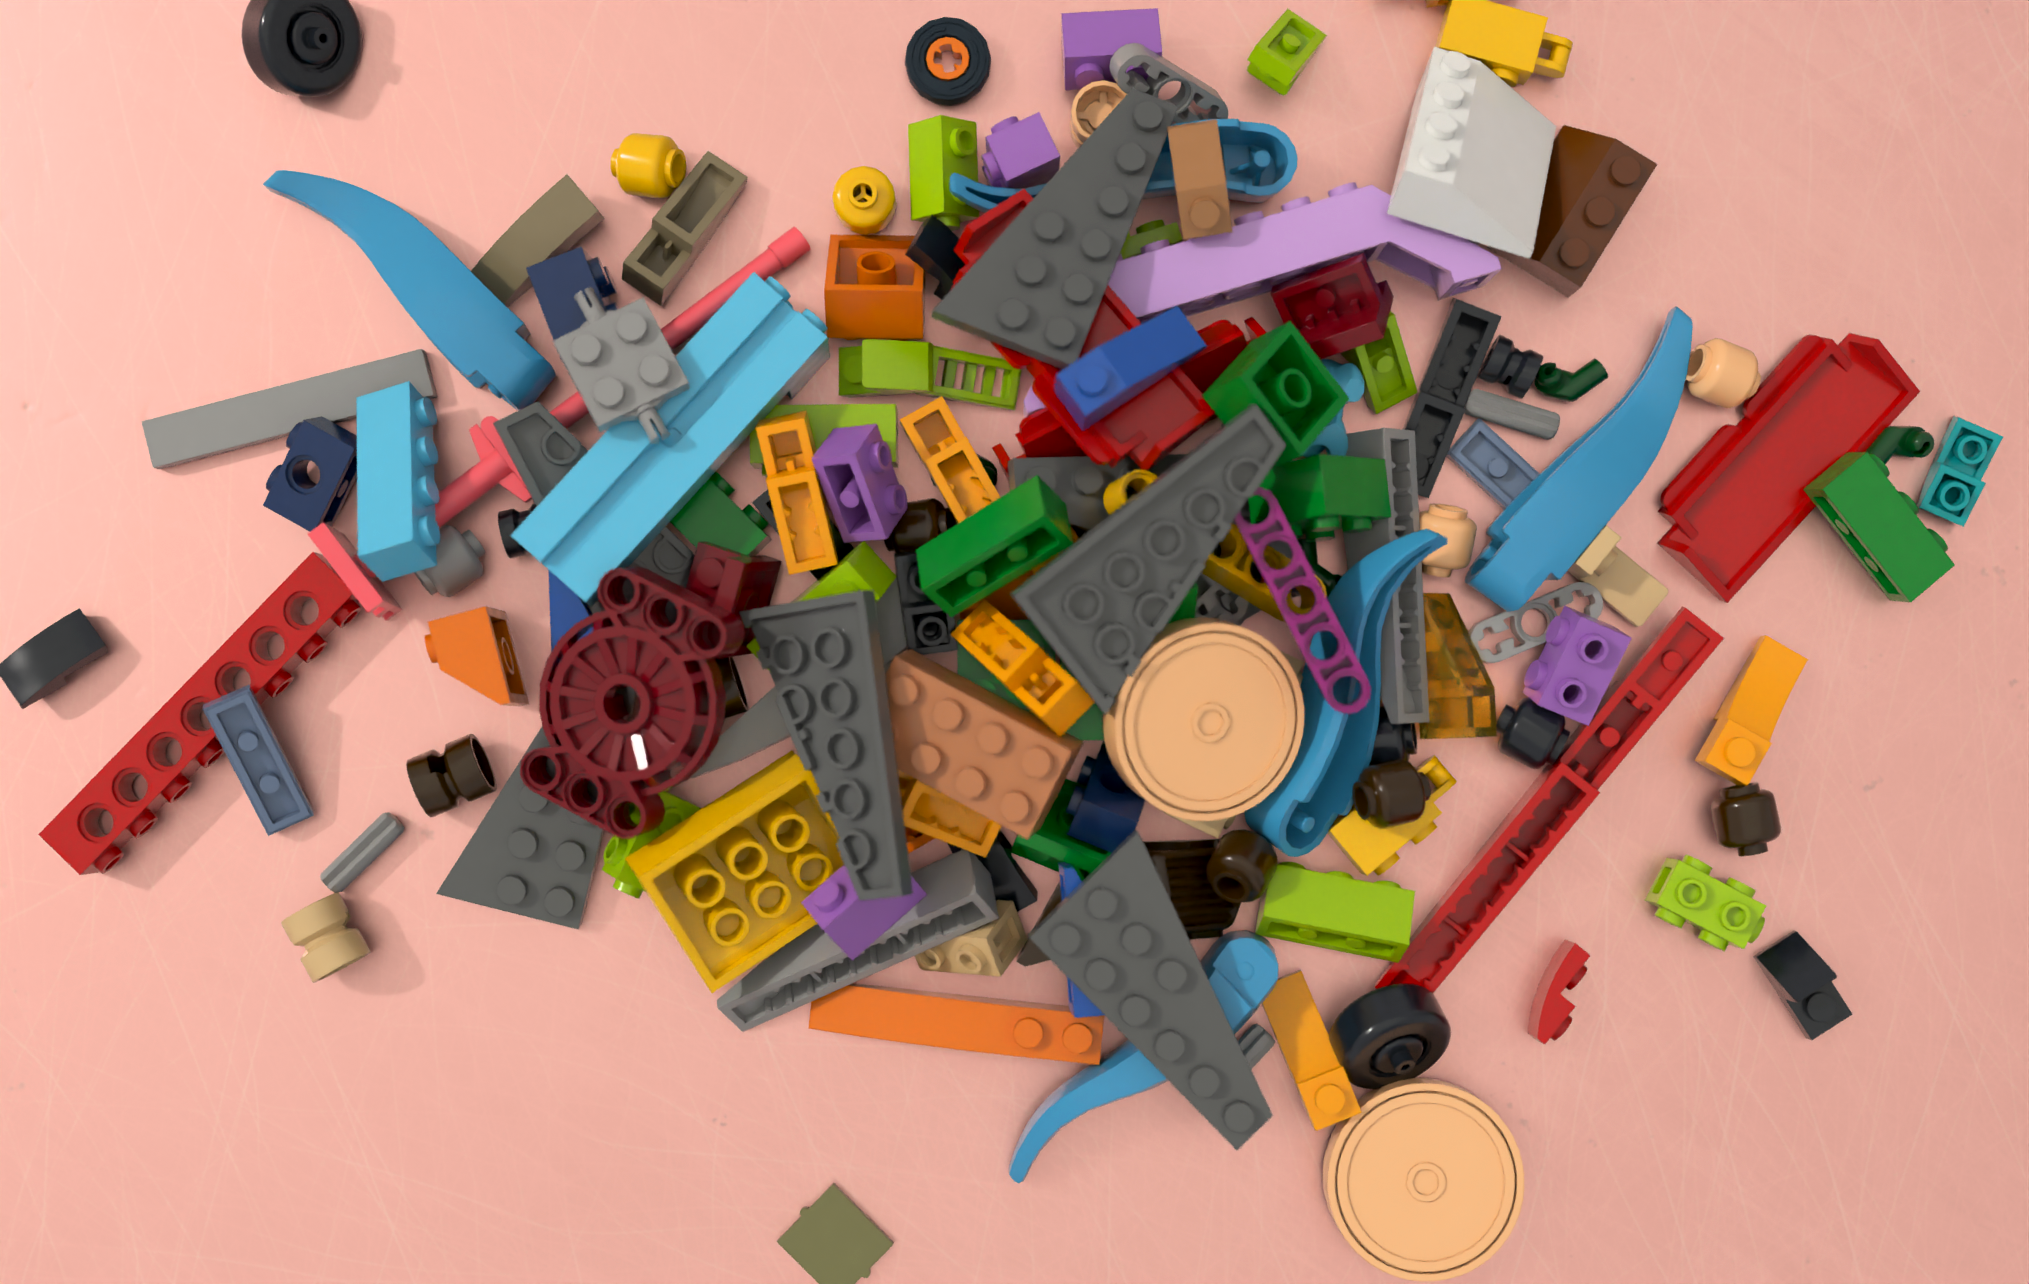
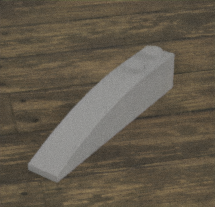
[1343,428,1430,724]
[689,577,907,779]
[717,849,999,1032]

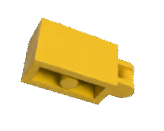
[1435,0,1573,87]
[1327,755,1457,876]

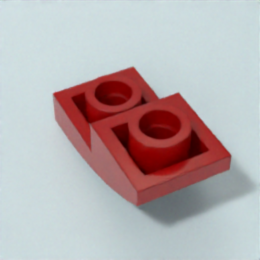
[1528,940,1591,1045]

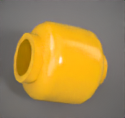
[610,133,686,198]
[832,166,897,235]

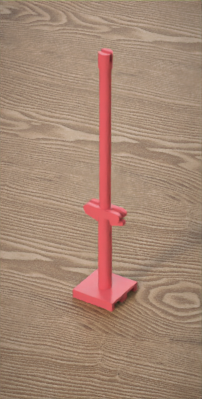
[307,226,811,621]

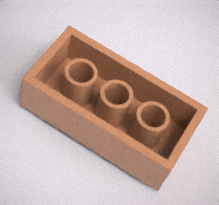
[885,649,1084,840]

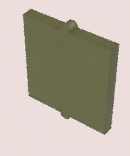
[777,1183,894,1284]

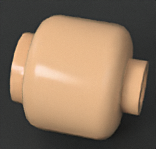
[1686,338,1761,409]
[1419,503,1477,577]

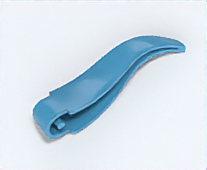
[949,119,1297,213]
[263,170,556,411]
[1465,307,1693,612]
[1244,529,1448,857]
[1009,930,1278,1183]

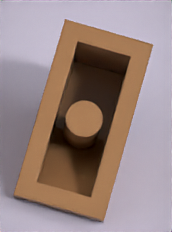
[1167,119,1233,240]

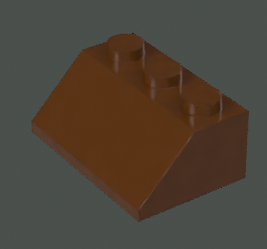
[1487,125,1657,298]

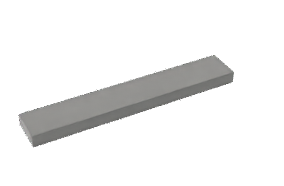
[141,349,437,470]

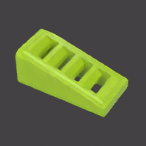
[915,345,1022,410]

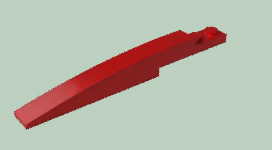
[1374,607,1724,993]

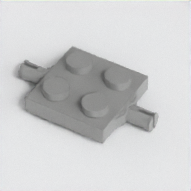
[553,288,690,444]

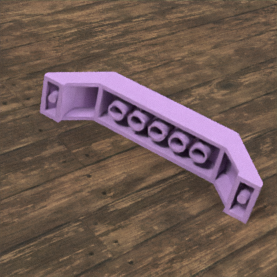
[1023,182,1502,417]

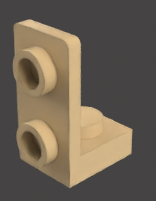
[1568,525,1668,627]
[915,900,1028,977]

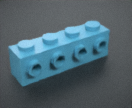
[356,381,441,582]

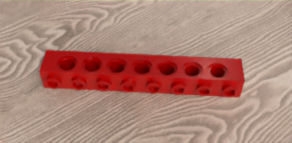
[38,552,362,875]

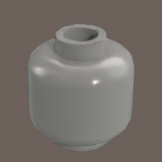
[414,525,486,597]

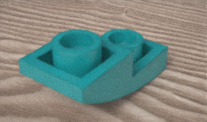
[1917,416,2003,527]

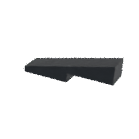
[1403,298,1502,498]

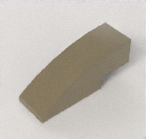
[622,151,748,306]
[471,174,605,307]

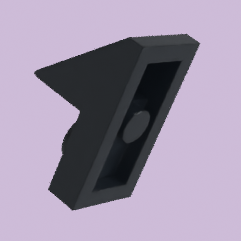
[1753,930,1852,1040]

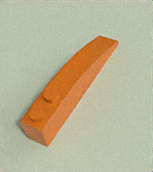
[808,983,1104,1065]

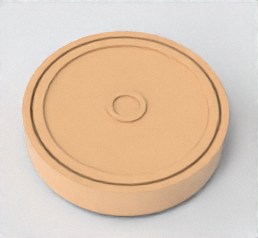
[1102,617,1304,821]
[1323,1078,1525,1282]

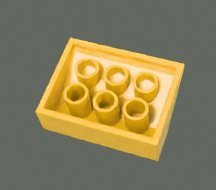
[624,750,844,993]

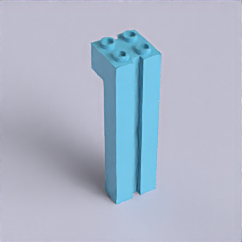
[511,272,830,607]

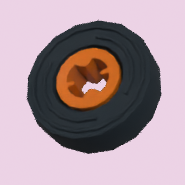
[905,17,991,106]

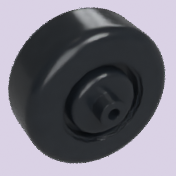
[241,0,362,97]
[1329,983,1451,1089]

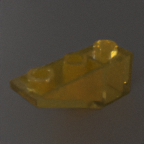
[1419,593,1497,739]

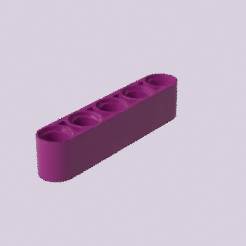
[1234,487,1371,714]

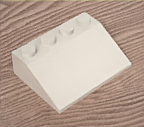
[1387,47,1556,259]

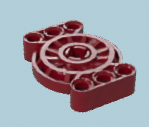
[520,567,745,839]

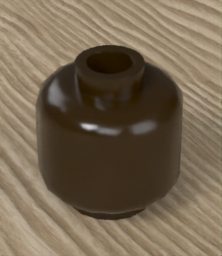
[884,498,957,553]
[1352,759,1431,829]
[1710,782,1781,856]
[1206,830,1277,903]

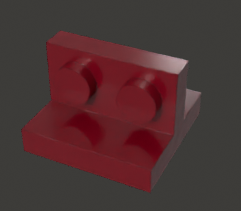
[1270,253,1394,360]
[686,541,782,659]

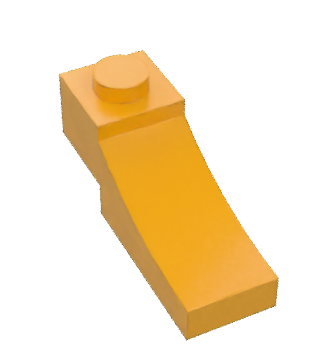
[900,396,1000,523]
[756,410,838,575]
[950,599,1094,737]
[1695,635,1808,786]
[897,769,1002,858]
[1262,970,1362,1131]

